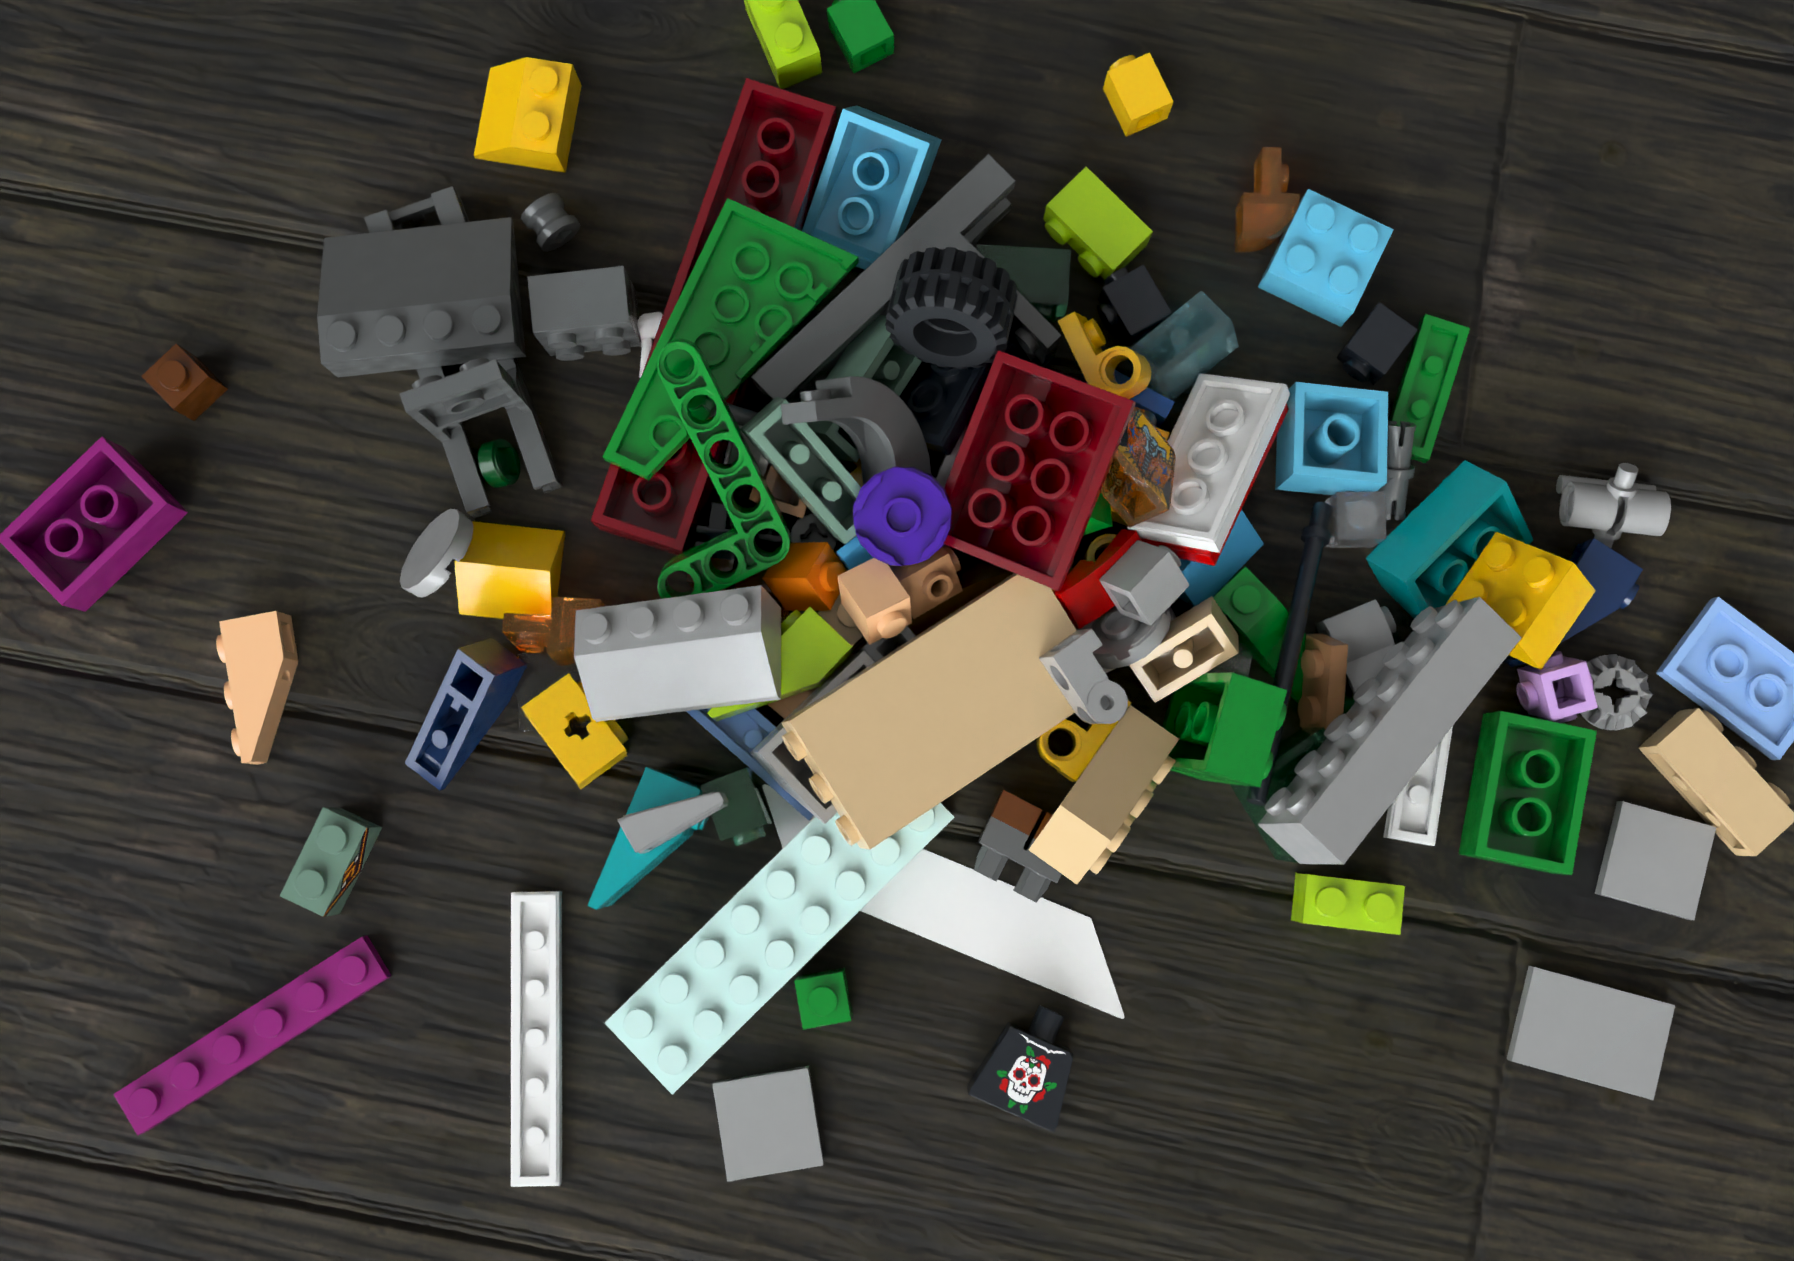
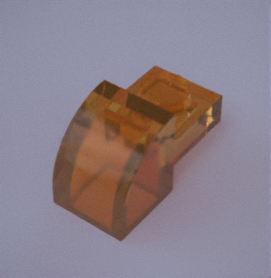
[1235,147,1300,252]
[502,597,605,666]

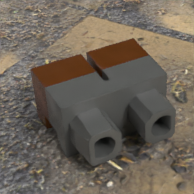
[973,790,1062,903]

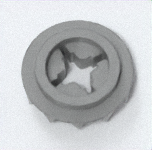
[1580,654,1653,730]

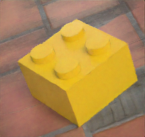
[1446,532,1596,670]

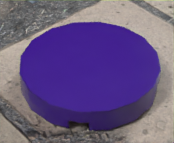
[853,466,952,566]

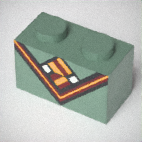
[280,807,382,917]

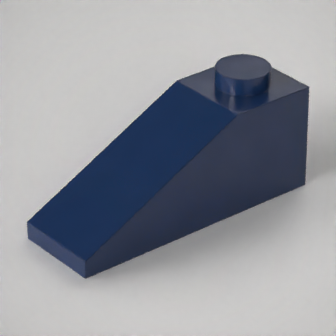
[1504,538,1643,667]
[405,638,527,790]

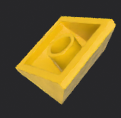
[454,521,565,625]

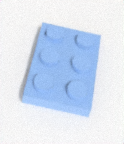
[1656,597,1794,760]

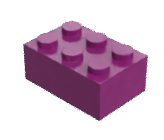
[0,437,188,612]

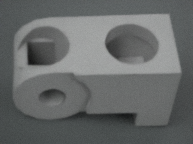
[1039,628,1128,724]

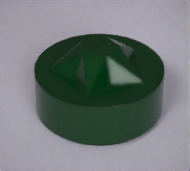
[478,439,520,488]

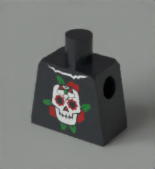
[967,1005,1074,1133]

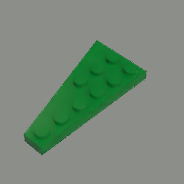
[603,198,859,480]

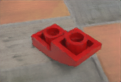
[1053,529,1142,629]

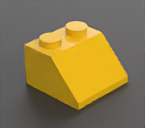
[474,57,582,173]

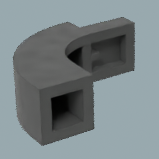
[781,376,932,485]

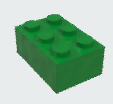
[1162,672,1287,788]
[1458,711,1597,875]

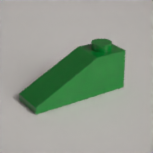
[1213,566,1306,703]

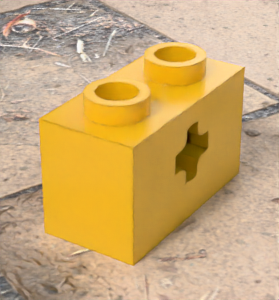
[521,673,629,789]

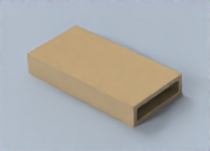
[782,573,1077,850]

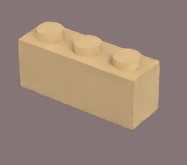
[1638,708,1794,856]

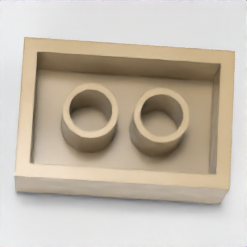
[1029,705,1179,884]

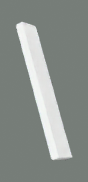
[511,891,562,1187]

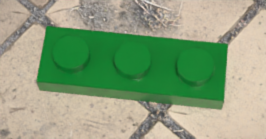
[1389,314,1470,463]

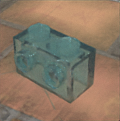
[1130,290,1239,401]

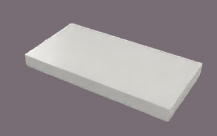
[1127,373,1290,553]

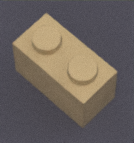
[1129,596,1239,703]

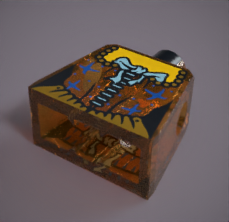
[1100,407,1176,527]

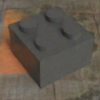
[527,266,641,361]

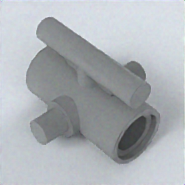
[1556,463,1671,548]

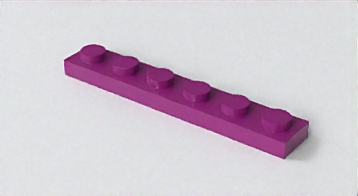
[113,935,392,1136]

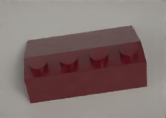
[944,350,1136,591]

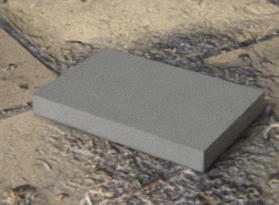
[1507,966,1675,1100]

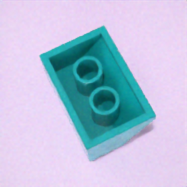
[1365,460,1533,619]

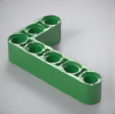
[656,339,790,599]

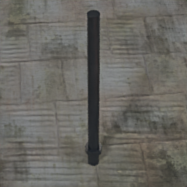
[1246,502,1332,806]

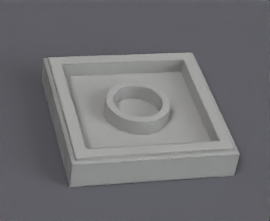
[1595,801,1716,920]
[712,1066,824,1182]

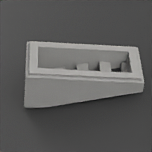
[617,792,729,854]

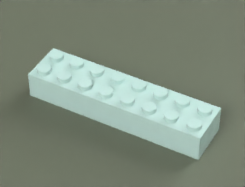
[605,803,954,1095]

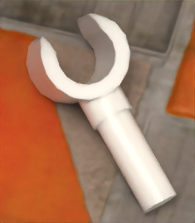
[637,312,663,378]

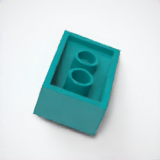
[587,767,711,910]

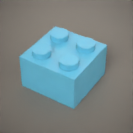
[1258,189,1394,327]
[1275,382,1388,499]

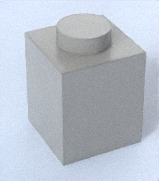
[1099,540,1190,626]

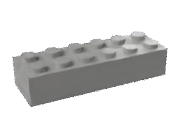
[1258,597,1522,865]

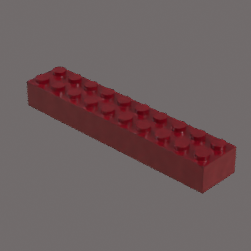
[591,78,837,555]

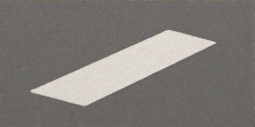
[763,784,1125,1019]

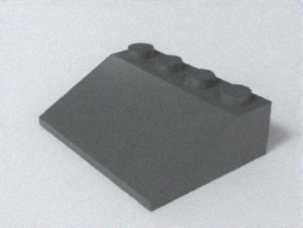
[317,217,526,378]

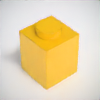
[1103,52,1174,137]

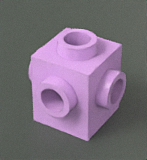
[1516,651,1598,723]

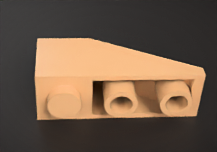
[216,611,298,765]

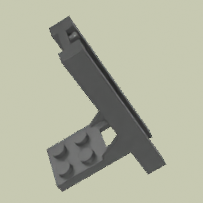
[752,154,1061,405]
[364,186,563,518]

